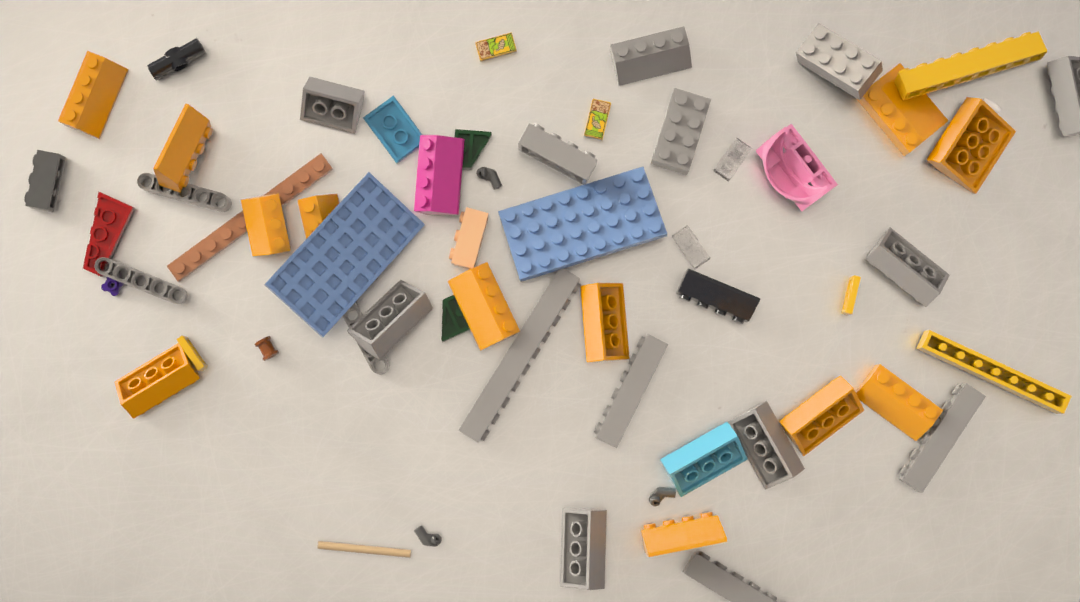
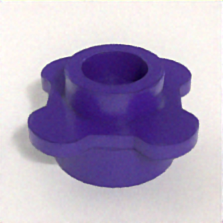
[101,277,124,296]

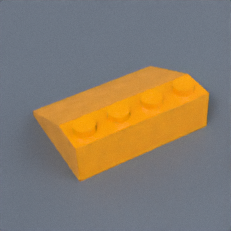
[856,63,948,156]
[926,97,1016,194]
[640,512,727,557]

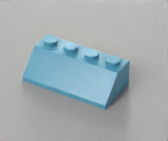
[660,422,748,497]

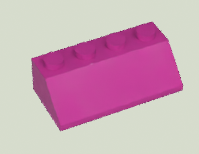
[414,135,465,215]

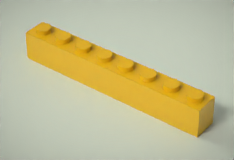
[894,31,1047,101]
[916,330,1072,414]

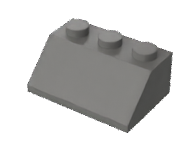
[300,77,365,134]

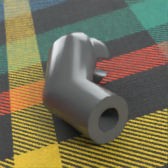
[476,167,502,190]
[649,487,676,506]
[414,525,442,547]

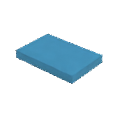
[363,95,423,164]

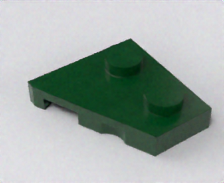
[454,129,492,169]
[441,295,470,342]

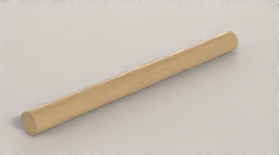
[318,541,411,558]

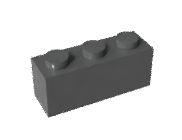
[24,150,66,212]

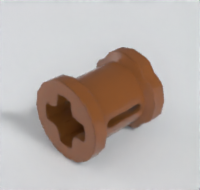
[255,336,279,361]

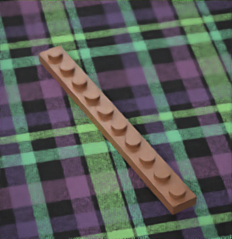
[167,153,333,282]

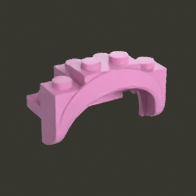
[756,124,838,211]

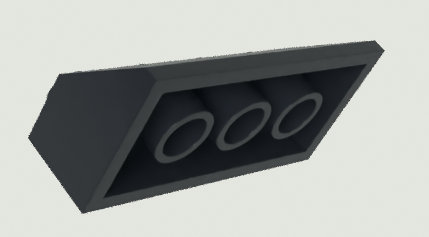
[676,268,761,324]

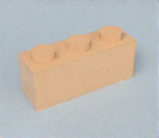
[449,207,489,269]

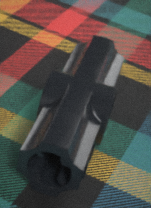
[147,38,206,81]

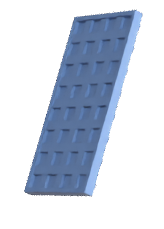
[498,167,667,282]
[264,172,425,338]

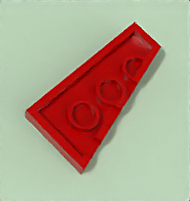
[83,191,135,277]

